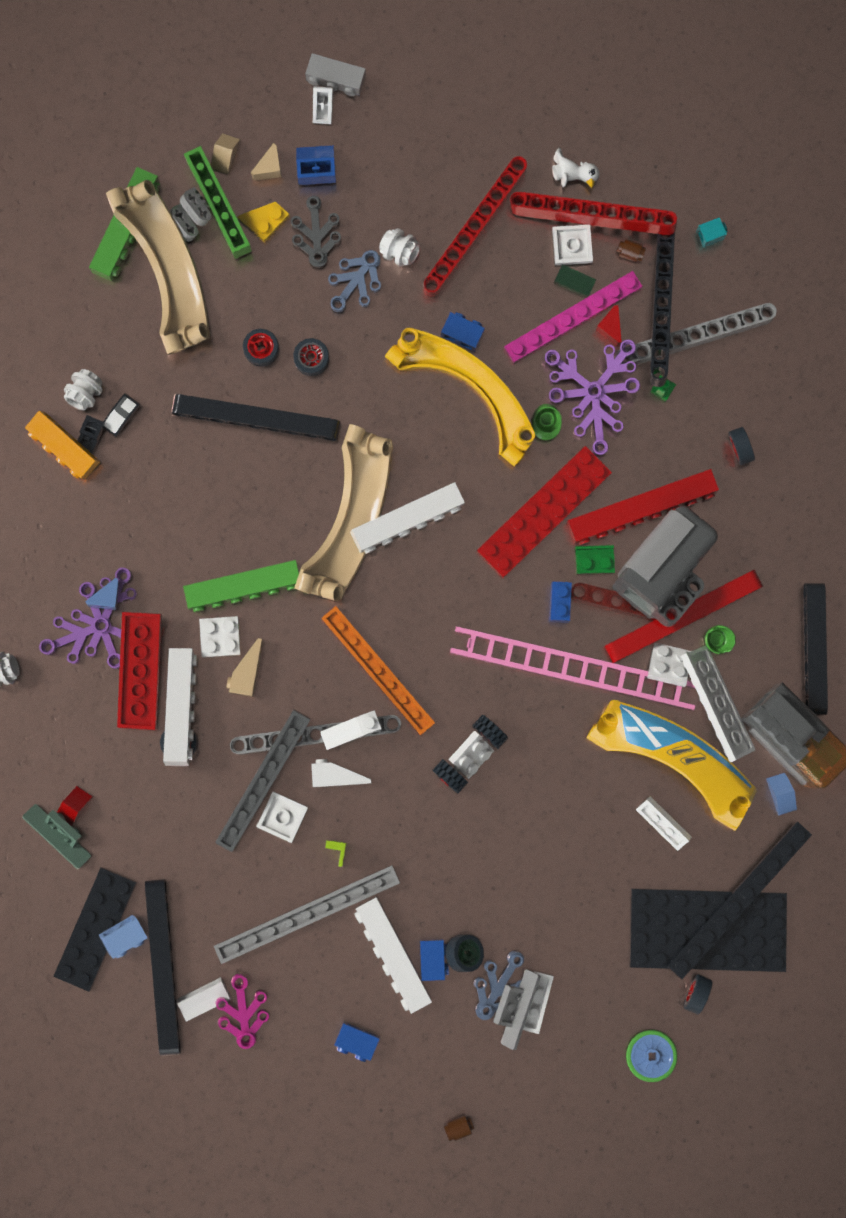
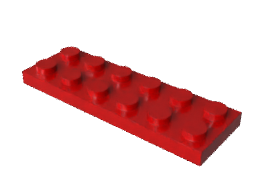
[117,612,162,730]

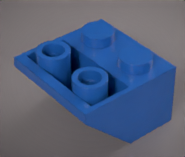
[296,145,336,185]

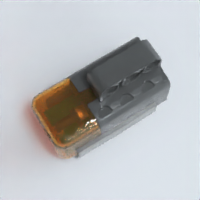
[741,682,846,789]

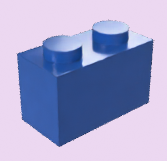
[441,312,485,352]
[549,581,572,623]
[420,939,449,981]
[334,1022,380,1062]

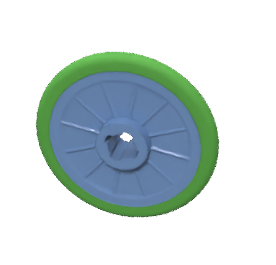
[626,1030,678,1082]

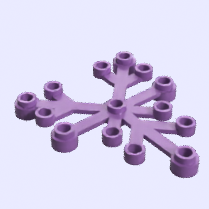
[545,340,640,455]
[39,568,137,669]

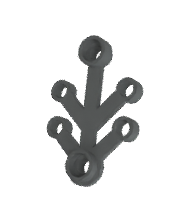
[291,196,341,267]

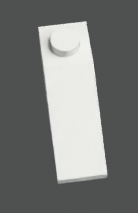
[320,710,382,750]
[311,759,371,787]

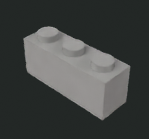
[305,53,366,96]

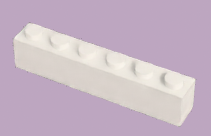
[350,482,465,554]
[163,648,197,766]
[354,897,432,1014]

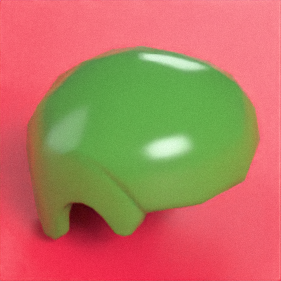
[704,625,736,654]

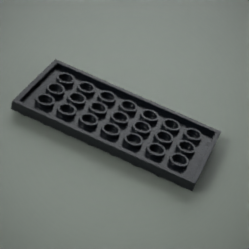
[629,889,787,972]

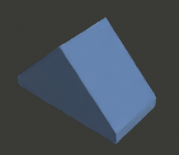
[85,578,119,610]
[766,773,797,815]

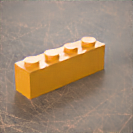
[25,410,101,479]

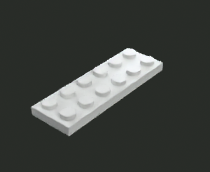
[681,646,755,762]

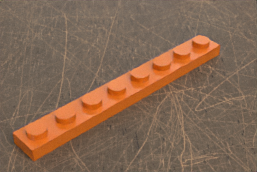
[321,606,435,736]

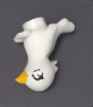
[552,148,600,188]

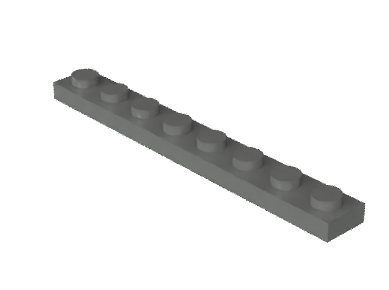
[215,709,311,852]

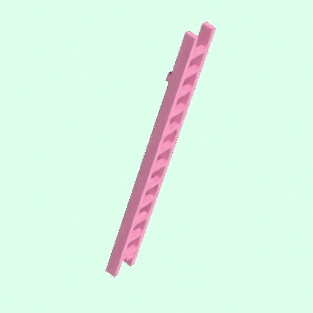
[450,626,696,710]

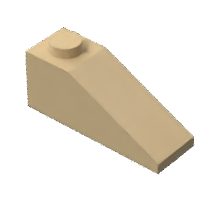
[227,638,263,697]

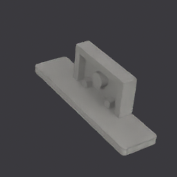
[493,969,541,1050]

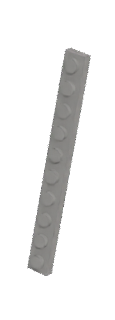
[214,865,400,964]

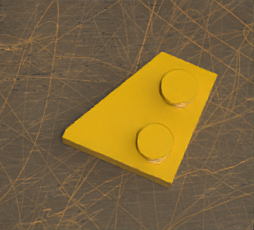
[237,202,290,243]

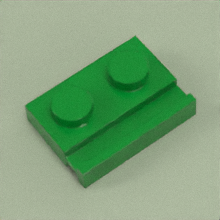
[575,545,615,575]

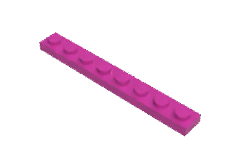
[504,271,643,364]

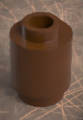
[617,238,646,262]
[444,1115,475,1141]

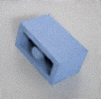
[99,915,147,959]

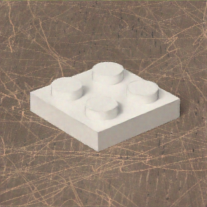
[552,225,593,265]
[199,616,241,658]
[647,642,691,687]
[256,792,308,843]

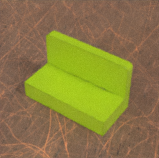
[325,840,347,867]

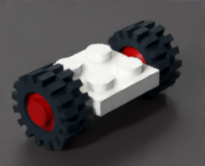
[432,714,508,794]

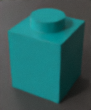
[696,217,728,248]

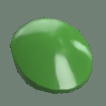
[532,404,562,440]

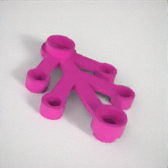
[215,974,269,1049]

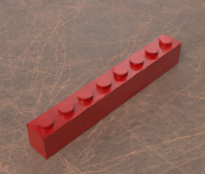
[567,469,719,545]

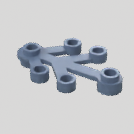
[328,250,381,312]
[474,951,524,1020]

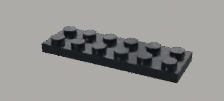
[53,867,137,992]

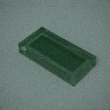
[554,264,596,297]

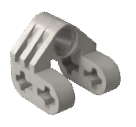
[170,187,211,241]

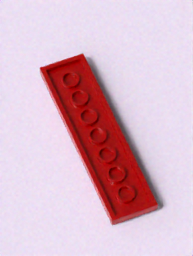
[477,446,612,578]

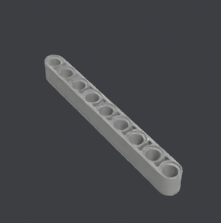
[615,303,777,368]
[230,715,401,755]

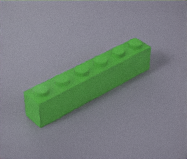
[184,146,252,259]
[89,167,160,281]
[183,560,299,612]

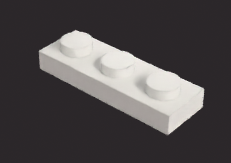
[636,796,692,851]
[523,971,554,1034]

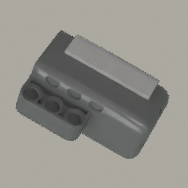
[612,506,718,627]

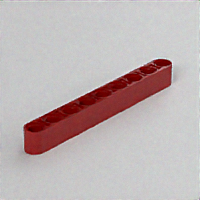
[424,156,527,297]
[510,192,677,235]
[604,569,763,663]

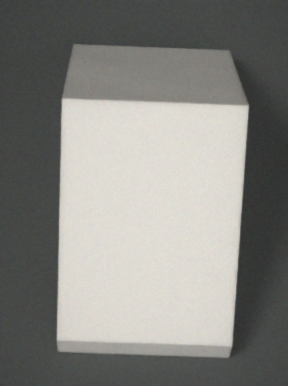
[313,86,334,124]

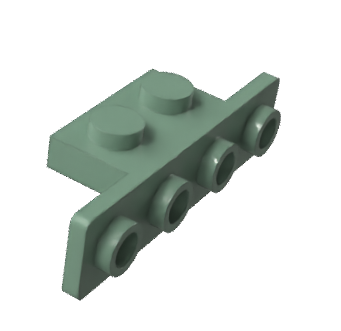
[22,804,91,869]

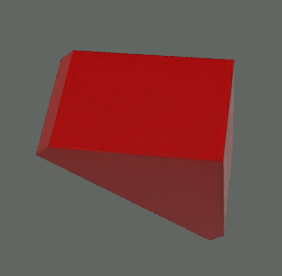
[596,305,622,347]
[57,786,93,826]

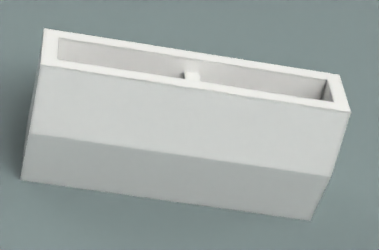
[177,977,232,1021]

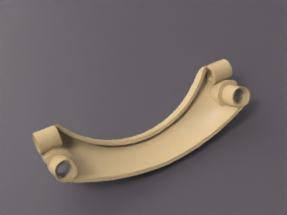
[106,180,210,355]
[294,424,393,601]

